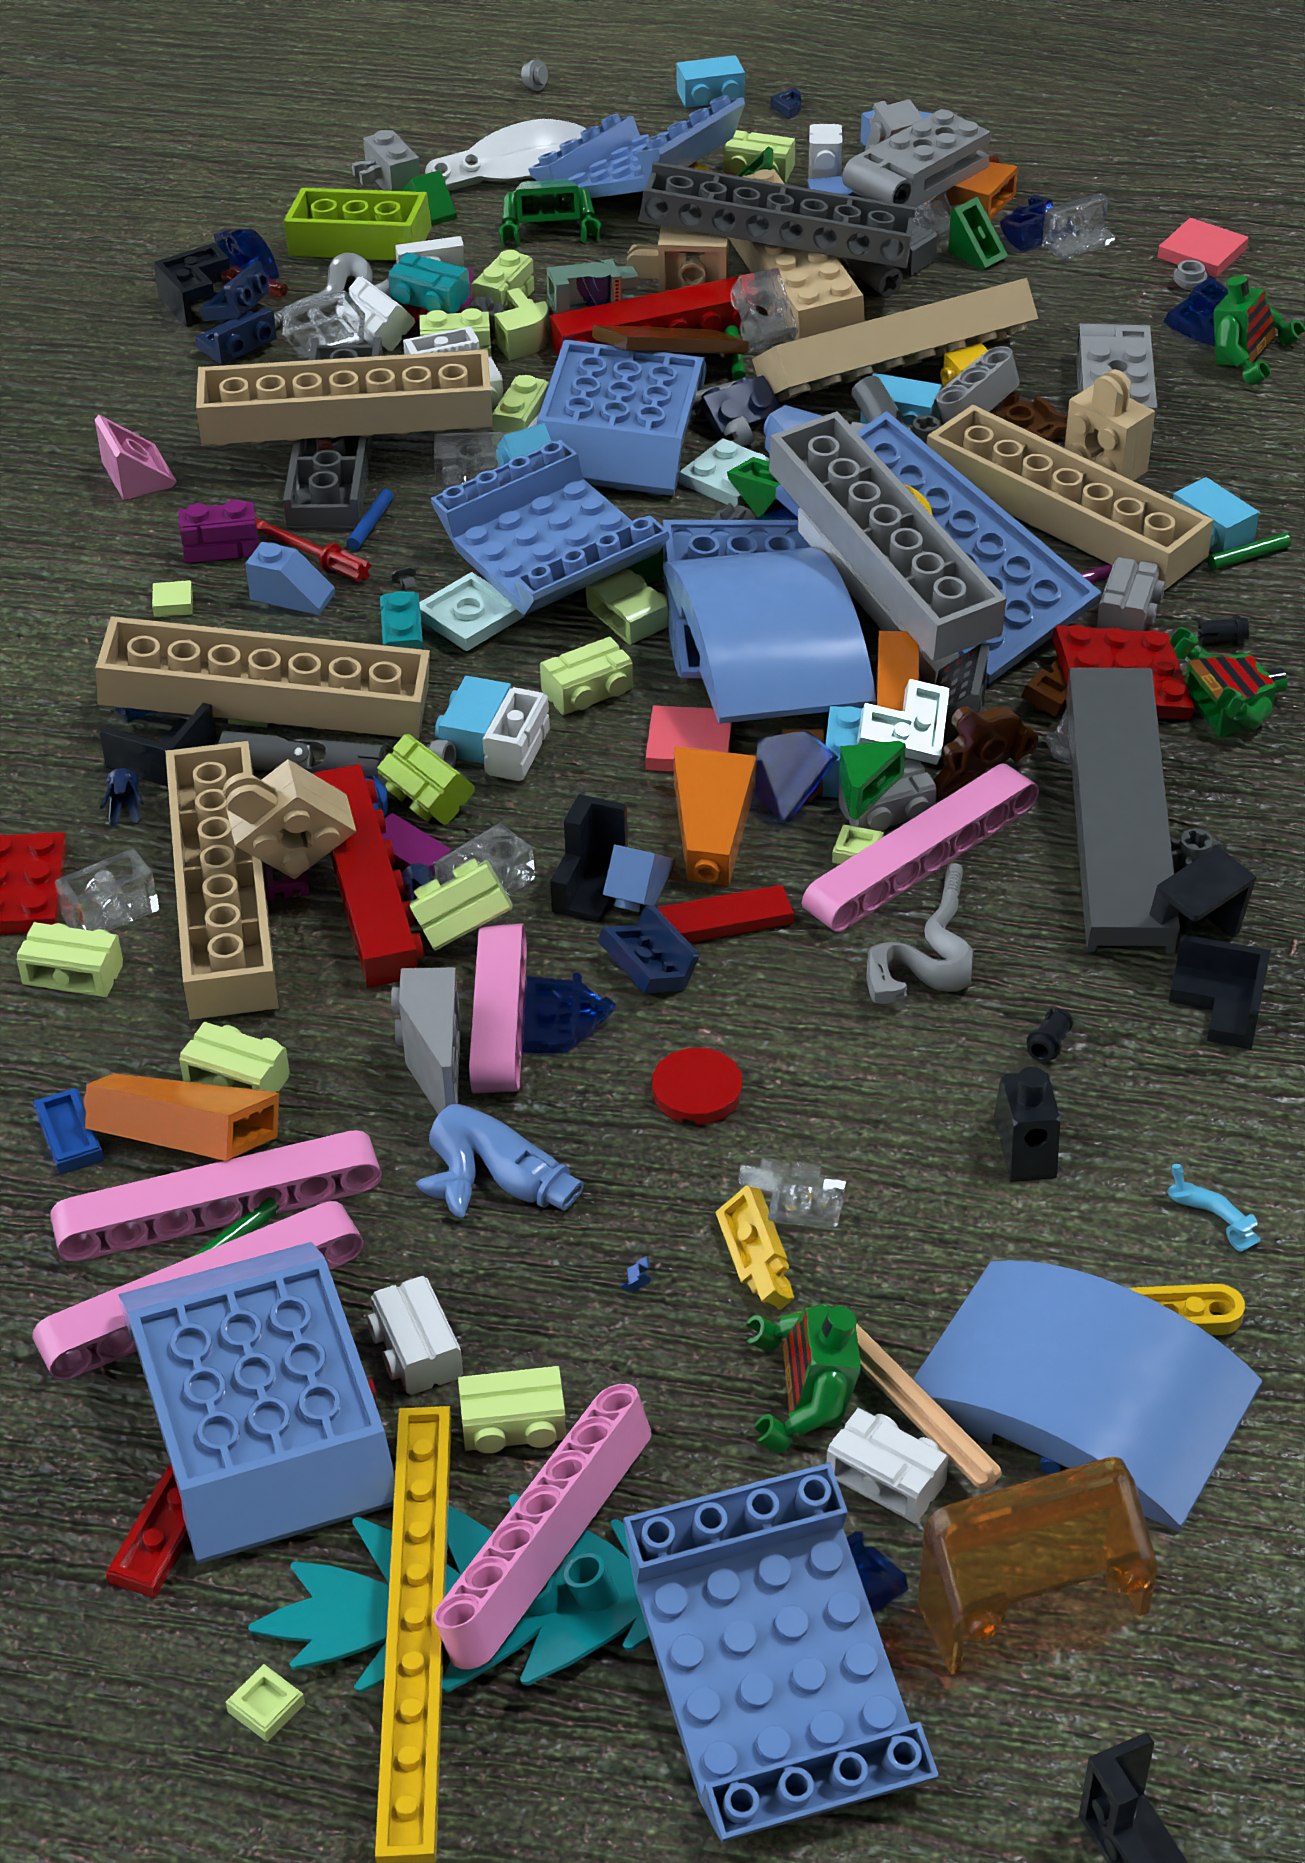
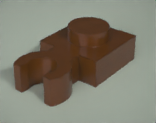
[1021,660,1067,716]

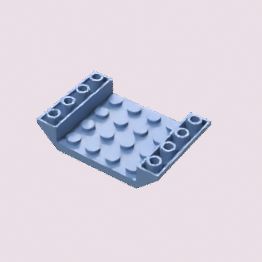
[528,95,745,198]
[537,340,707,496]
[430,439,670,616]
[118,1242,395,1565]
[623,1462,939,1842]

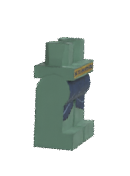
[547,259,638,329]

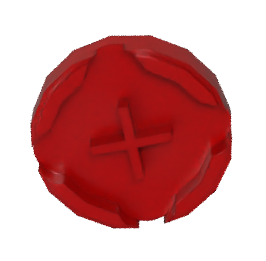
[652,1048,742,1125]

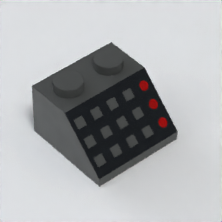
[936,643,989,748]

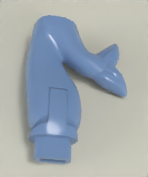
[416,1103,584,1218]

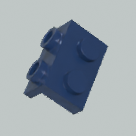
[200,261,270,324]
[196,308,277,365]
[694,375,781,439]
[597,905,700,994]

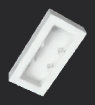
[395,236,464,267]

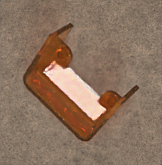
[918,1457,1158,1675]

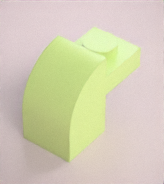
[494,288,549,360]

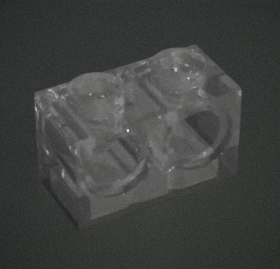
[434,823,535,895]

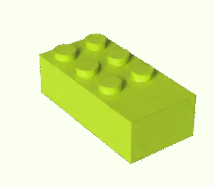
[283,188,432,260]

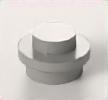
[521,59,548,91]
[1173,260,1207,290]

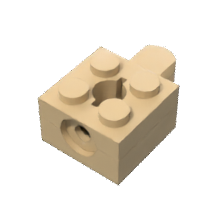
[626,226,729,292]
[1065,369,1155,481]
[223,759,356,879]

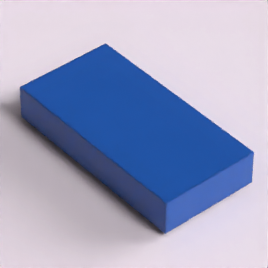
[33,1087,104,1175]

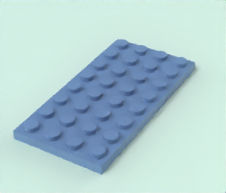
[775,411,1101,685]

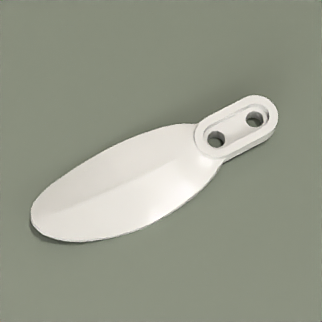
[425,119,586,192]

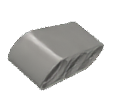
[936,346,1020,425]

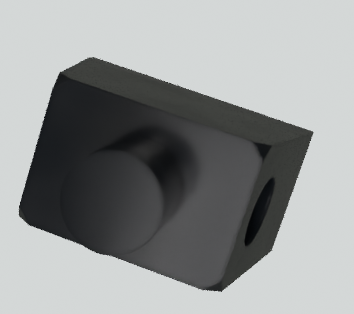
[994,1067,1060,1182]

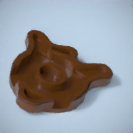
[990,392,1068,442]
[933,706,1039,797]

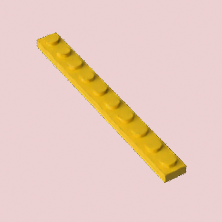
[375,1406,451,1863]

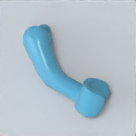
[1167,1164,1261,1252]

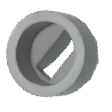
[724,416,754,447]
[427,740,457,768]

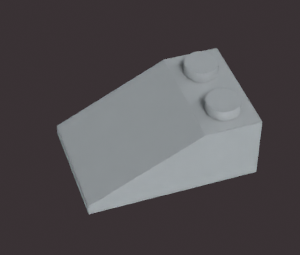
[391,967,461,1115]

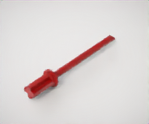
[255,517,371,582]

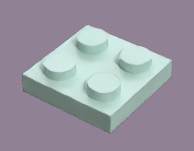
[679,438,769,507]
[419,572,524,652]

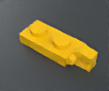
[715,1183,794,1310]

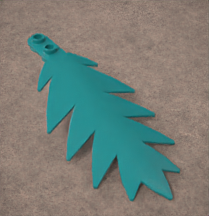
[248,1494,650,1693]

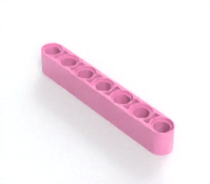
[802,763,1039,932]
[50,1130,382,1262]
[32,1201,364,1380]
[434,1384,652,1669]

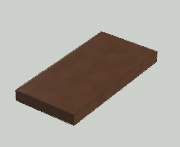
[592,325,748,354]

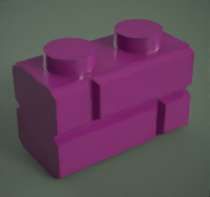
[178,499,259,563]

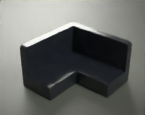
[153,243,230,327]
[99,703,217,787]
[550,794,628,922]
[1149,846,1256,938]
[1169,935,1271,1050]
[1079,1733,1188,1863]

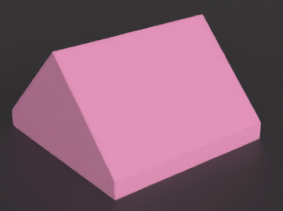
[95,415,177,500]

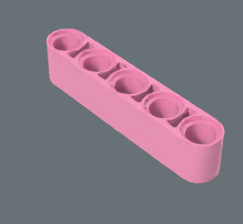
[469,923,527,1094]

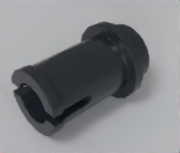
[1198,614,1249,645]
[1026,1008,1073,1062]

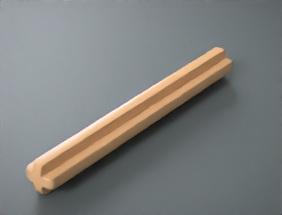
[856,1324,1002,1490]

